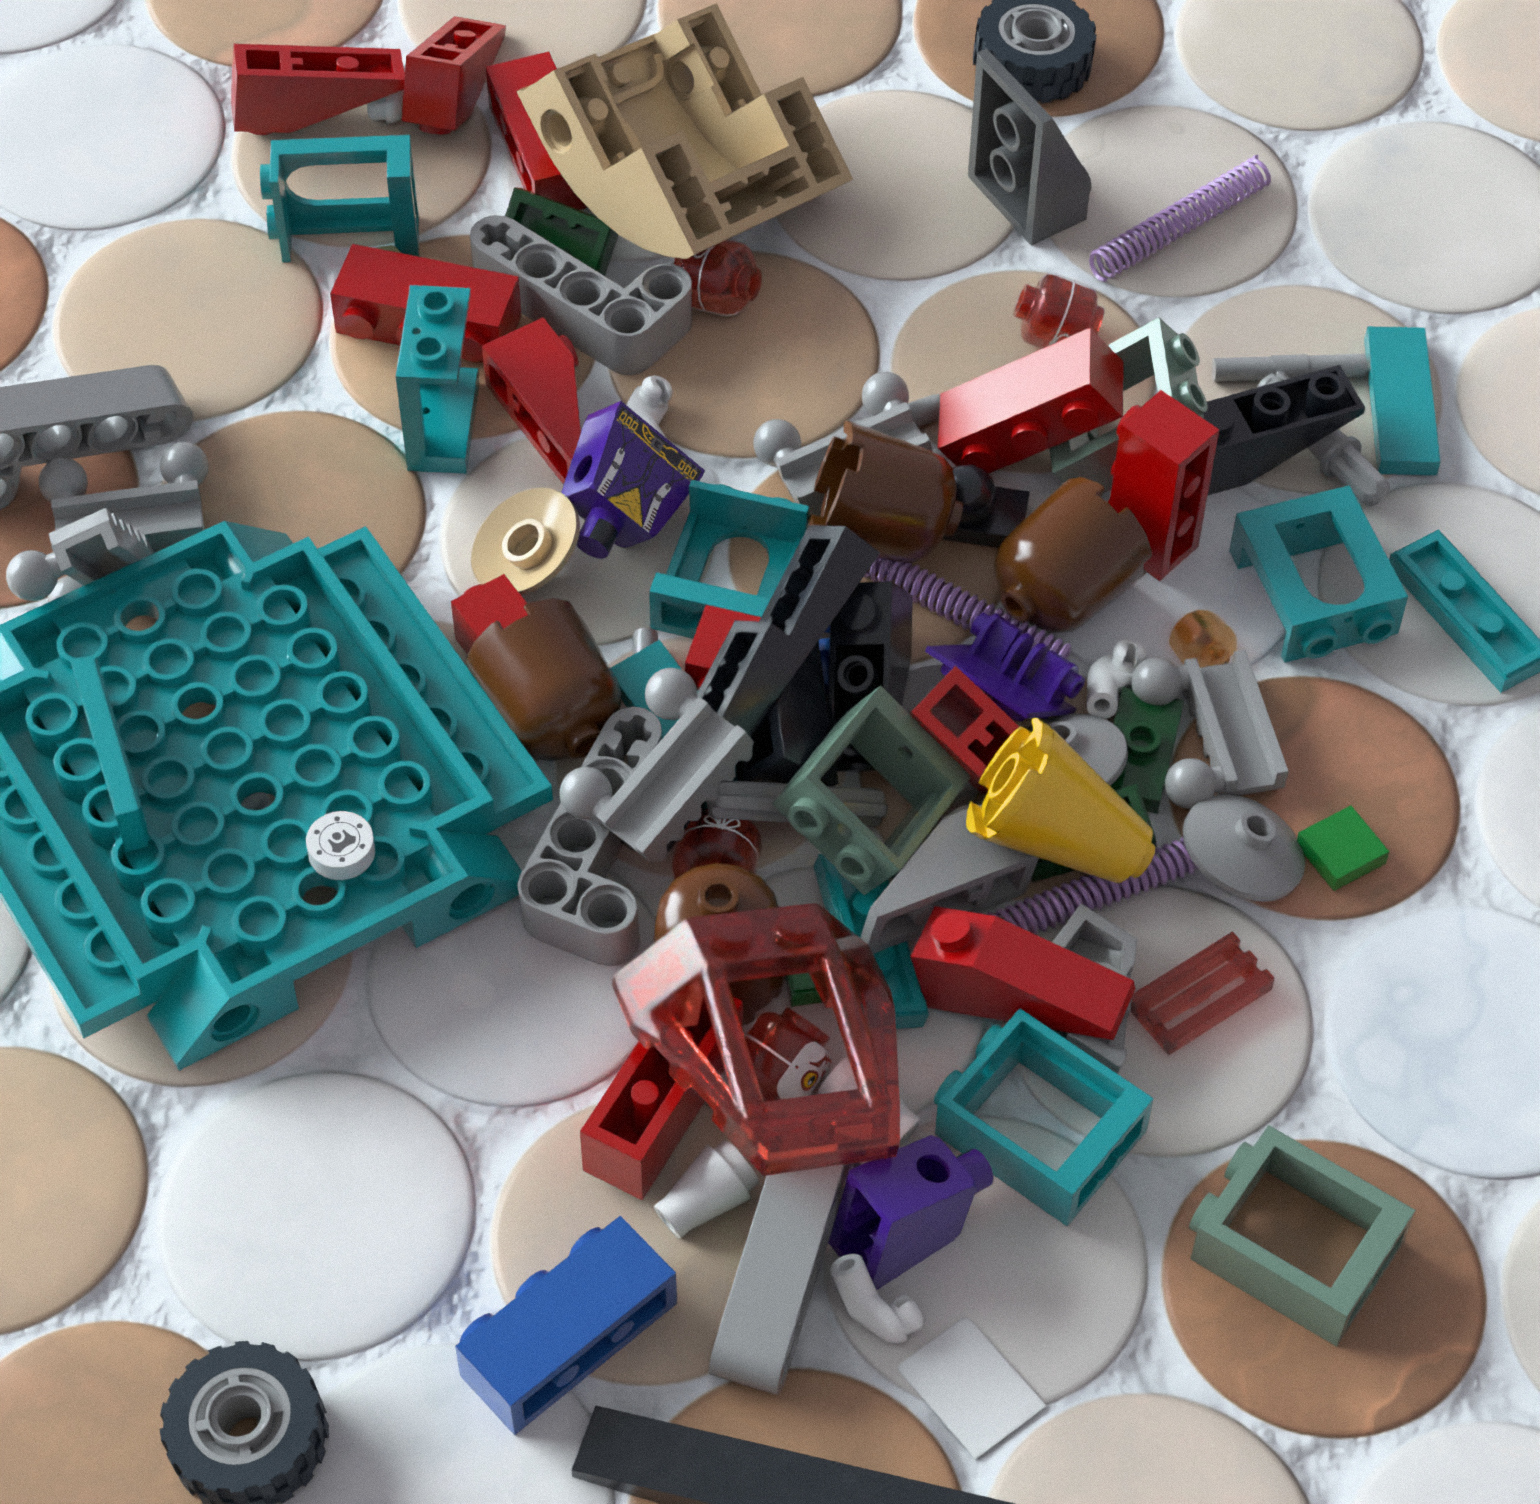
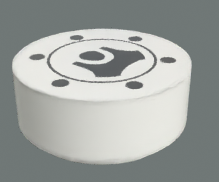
[306,811,375,880]

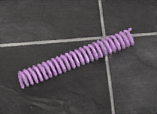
[1089,155,1271,282]
[864,557,1071,659]
[987,837,1199,935]

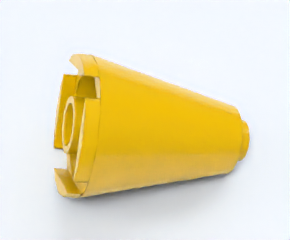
[966,718,1155,883]

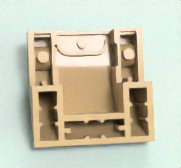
[517,3,853,259]

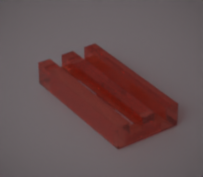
[1130,931,1275,1055]

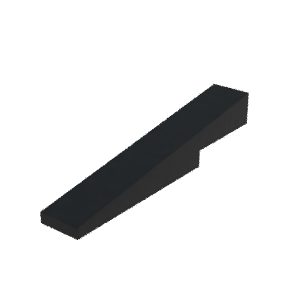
[619,525,880,854]
[571,1405,1015,1504]

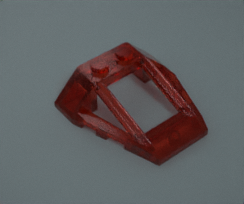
[612,903,900,1176]

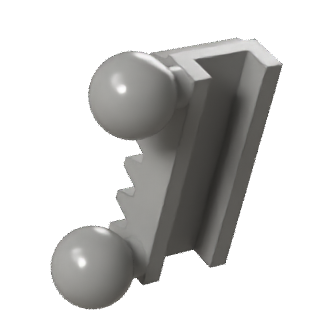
[753,372,933,516]
[39,442,209,551]
[6,508,155,602]
[1131,650,1289,809]
[560,668,754,863]

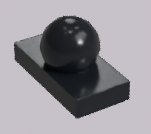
[943,464,1030,548]

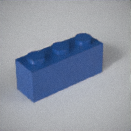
[455,1215,677,1436]

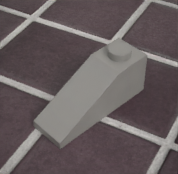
[857,804,1039,957]

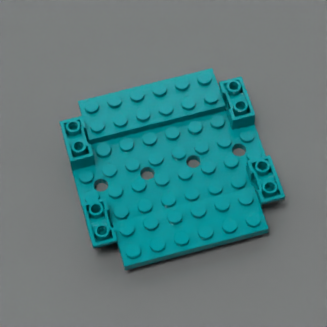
[0,521,553,1071]

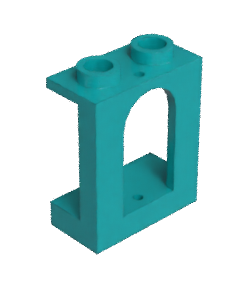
[260,135,419,263]
[395,285,480,474]
[649,480,809,639]
[1229,485,1408,663]

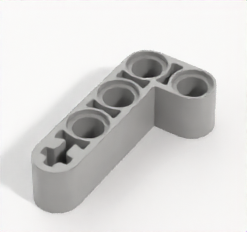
[470,215,692,375]
[0,365,193,510]
[518,707,662,966]
[709,1110,863,1395]

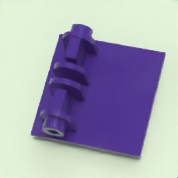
[925,612,1085,722]

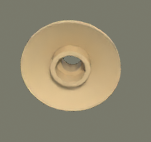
[471,487,580,596]

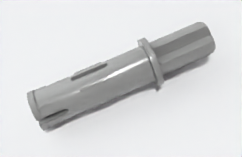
[1257,371,1390,506]

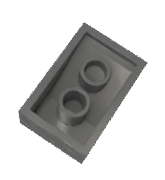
[968,49,1092,246]

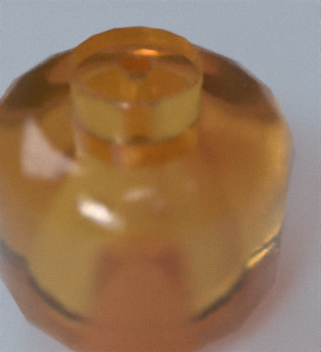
[1169,610,1237,668]

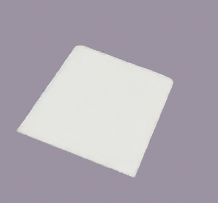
[898,1318,1047,1460]

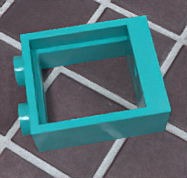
[934,1008,1154,1226]

